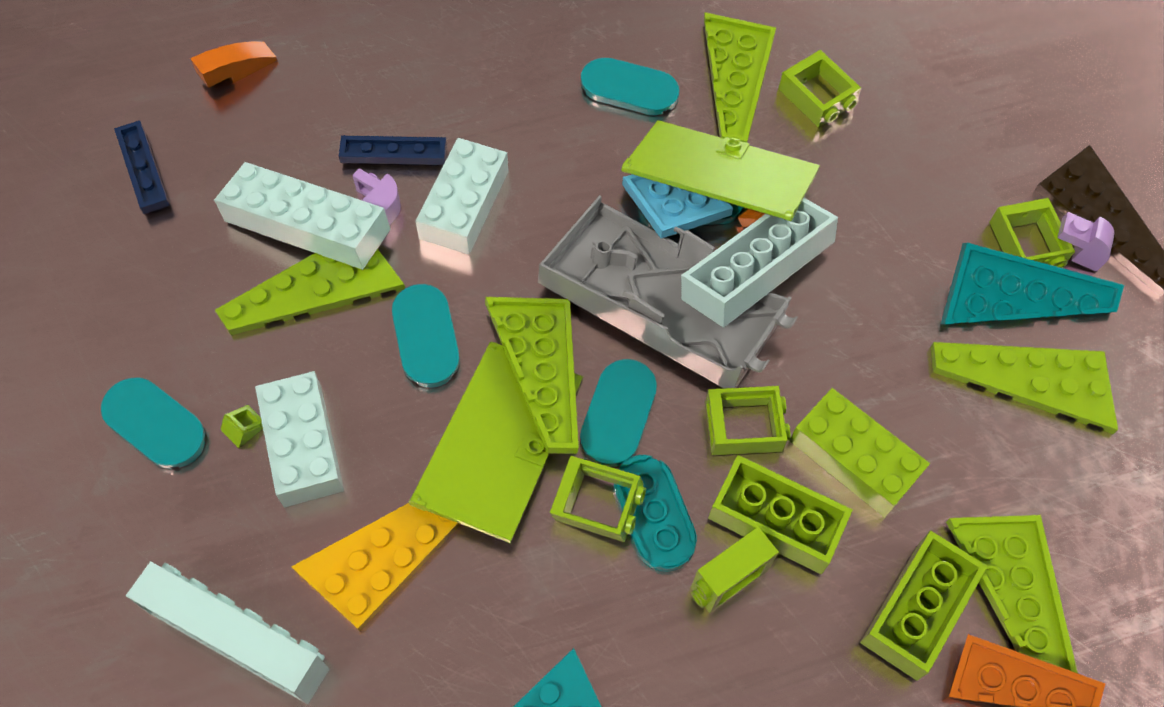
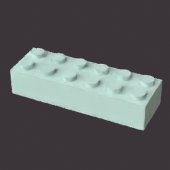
[214,162,391,270]
[681,198,838,328]
[126,561,330,705]

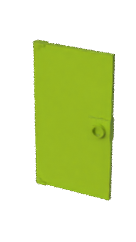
[621,120,820,221]
[408,342,583,543]

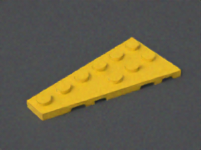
[291,503,461,631]

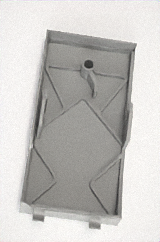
[538,195,798,388]

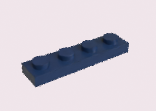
[114,120,170,214]
[339,135,447,165]

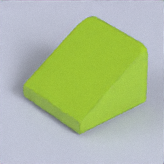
[221,405,263,448]

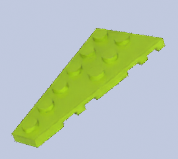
[704,12,776,143]
[215,249,405,335]
[485,297,579,454]
[930,342,1118,434]
[946,515,1078,673]

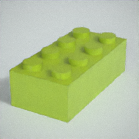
[789,388,930,518]
[708,455,853,575]
[860,530,988,681]

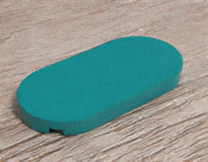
[581,58,680,115]
[392,284,460,388]
[580,359,657,468]
[101,378,205,469]
[614,455,697,572]

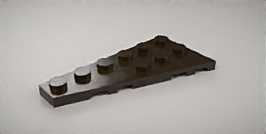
[1035,145,1164,296]

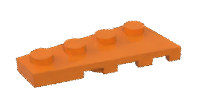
[948,634,1106,707]

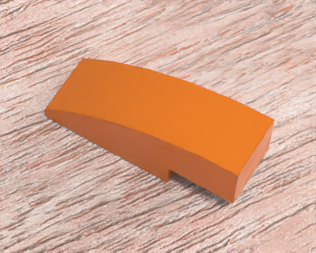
[190,41,277,88]

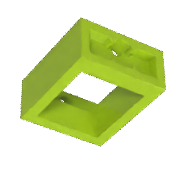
[778,50,861,128]
[989,198,1075,268]
[705,386,791,455]
[550,456,646,542]
[691,527,779,613]

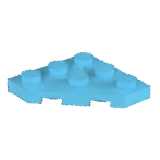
[622,174,733,239]

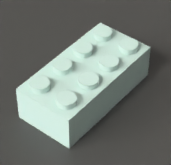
[415,138,509,255]
[255,371,344,508]

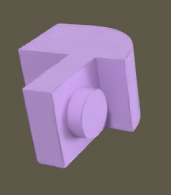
[352,168,401,225]
[1057,212,1114,272]

